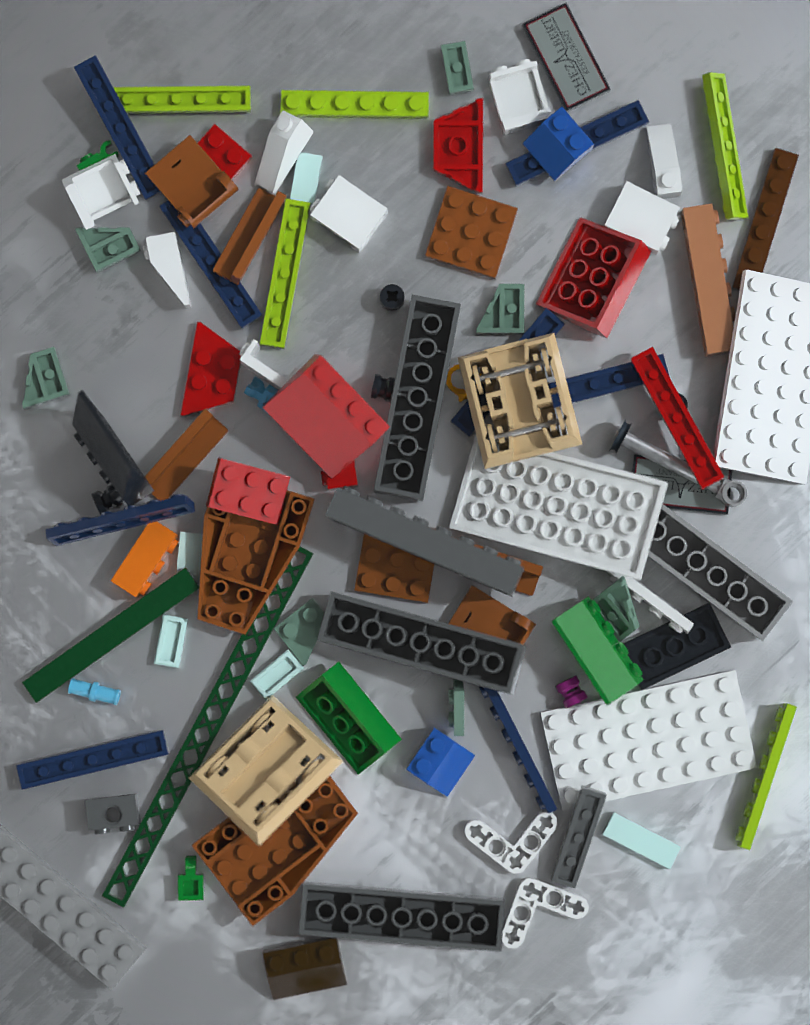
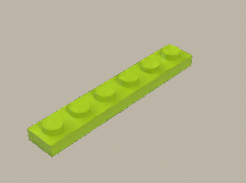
[702,72,748,220]
[114,86,251,114]
[281,90,429,118]
[260,199,310,349]
[735,703,797,850]

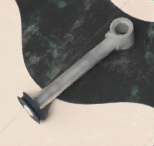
[609,419,747,507]

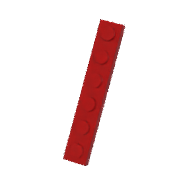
[631,347,724,490]

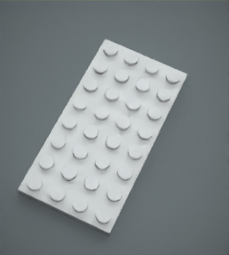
[713,270,810,484]
[449,435,668,580]
[540,670,757,811]

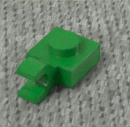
[76,140,119,171]
[178,855,204,901]

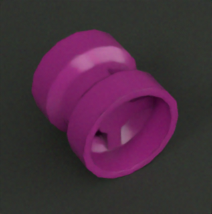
[555,675,588,708]

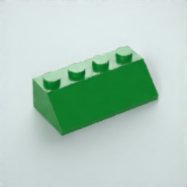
[551,596,644,706]
[296,662,402,775]

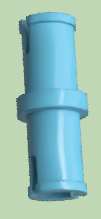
[68,678,121,705]

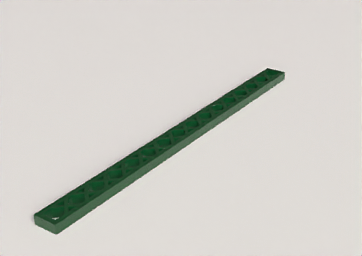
[102,546,314,908]

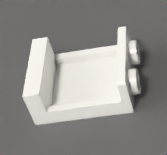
[488,59,552,135]
[62,154,140,230]
[310,175,388,253]
[604,181,681,255]
[239,340,299,390]

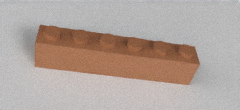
[680,203,735,357]

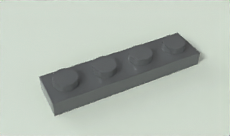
[550,786,607,888]

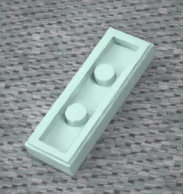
[602,812,681,869]

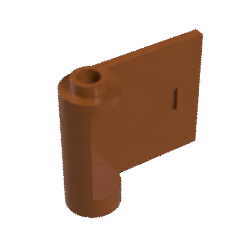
[145,135,239,228]
[448,585,536,645]

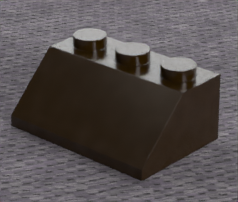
[262,937,347,1000]

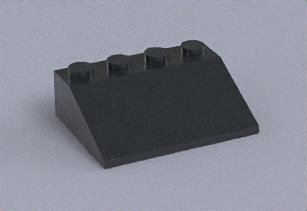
[72,390,154,506]

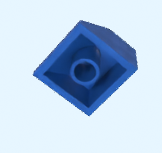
[523,107,594,181]
[406,727,475,797]

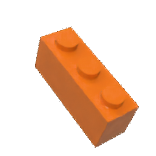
[111,522,179,598]

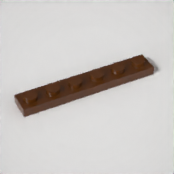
[731,147,799,291]

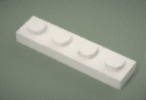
[607,571,694,634]

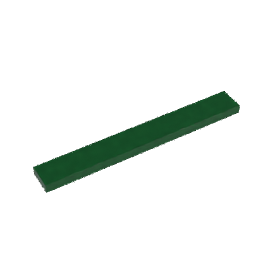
[22,568,199,703]

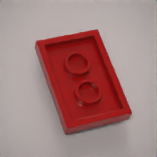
[198,124,252,180]
[206,458,290,525]

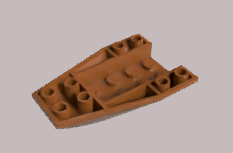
[197,490,315,635]
[192,776,358,927]

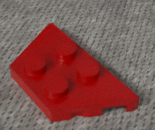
[433,98,483,194]
[181,322,241,417]

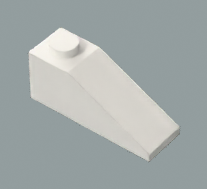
[255,110,313,194]
[646,124,683,199]
[143,232,191,309]

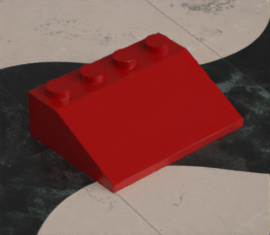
[536,217,652,338]
[262,354,390,479]

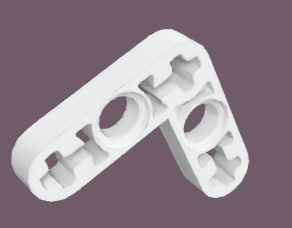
[465,811,558,874]
[502,878,589,949]

